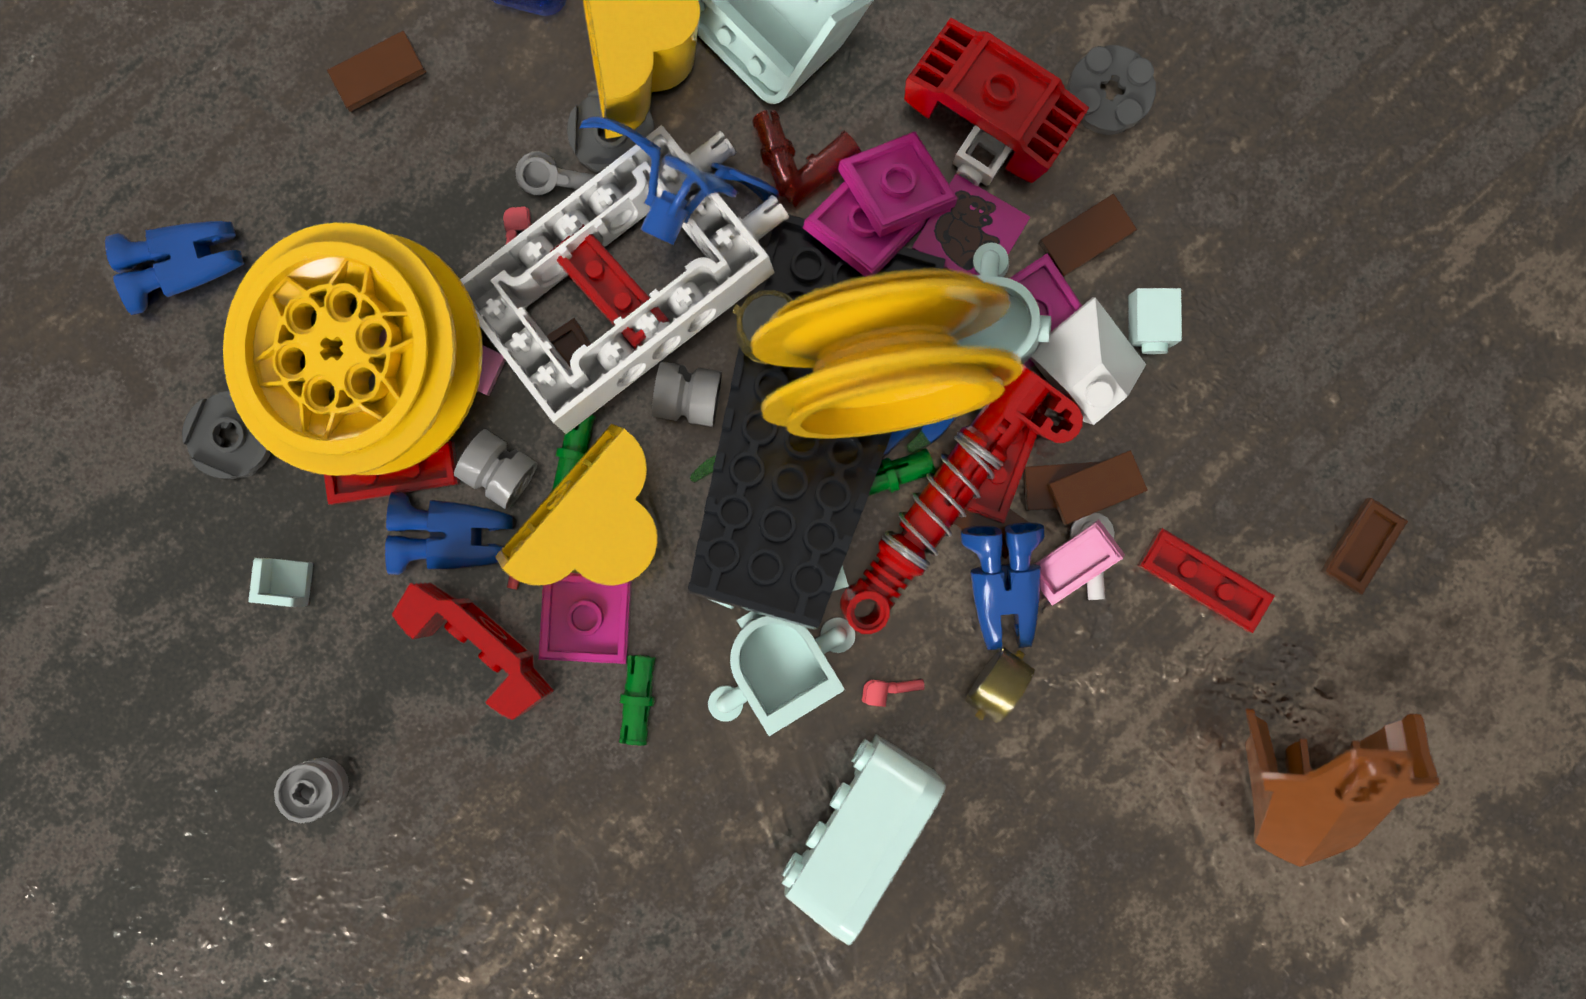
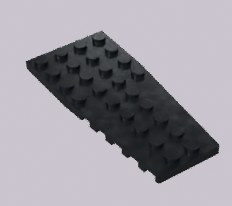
[688,214,946,630]

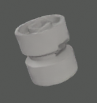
[652,361,722,427]
[454,429,538,509]
[274,757,349,823]

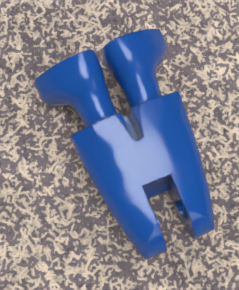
[105,221,244,315]
[385,492,513,575]
[961,522,1045,650]

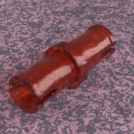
[752,110,804,196]
[777,130,861,208]

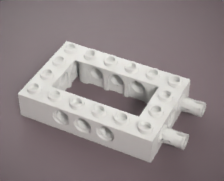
[460,125,789,434]

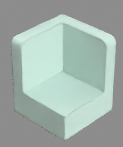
[248,558,313,607]

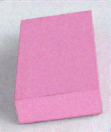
[1034,519,1125,606]

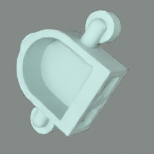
[958,243,1051,410]
[708,611,855,736]

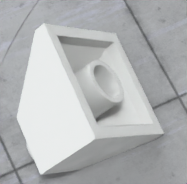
[1030,297,1146,425]

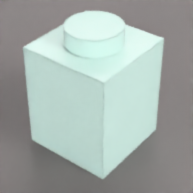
[1128,288,1182,354]

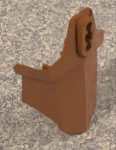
[1245,708,1440,867]

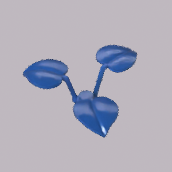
[579,117,779,245]

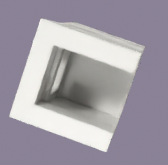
[952,125,1012,187]

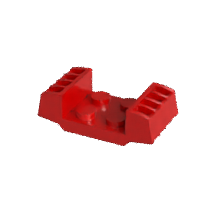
[904,17,1089,183]
[392,582,554,720]

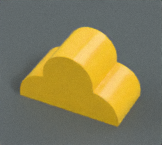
[583,0,700,138]
[495,424,657,585]

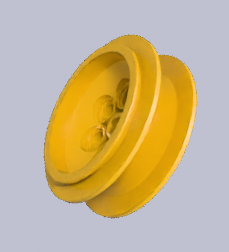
[223,223,483,475]
[751,270,1023,438]

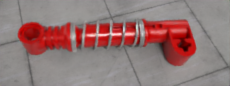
[840,365,1083,634]

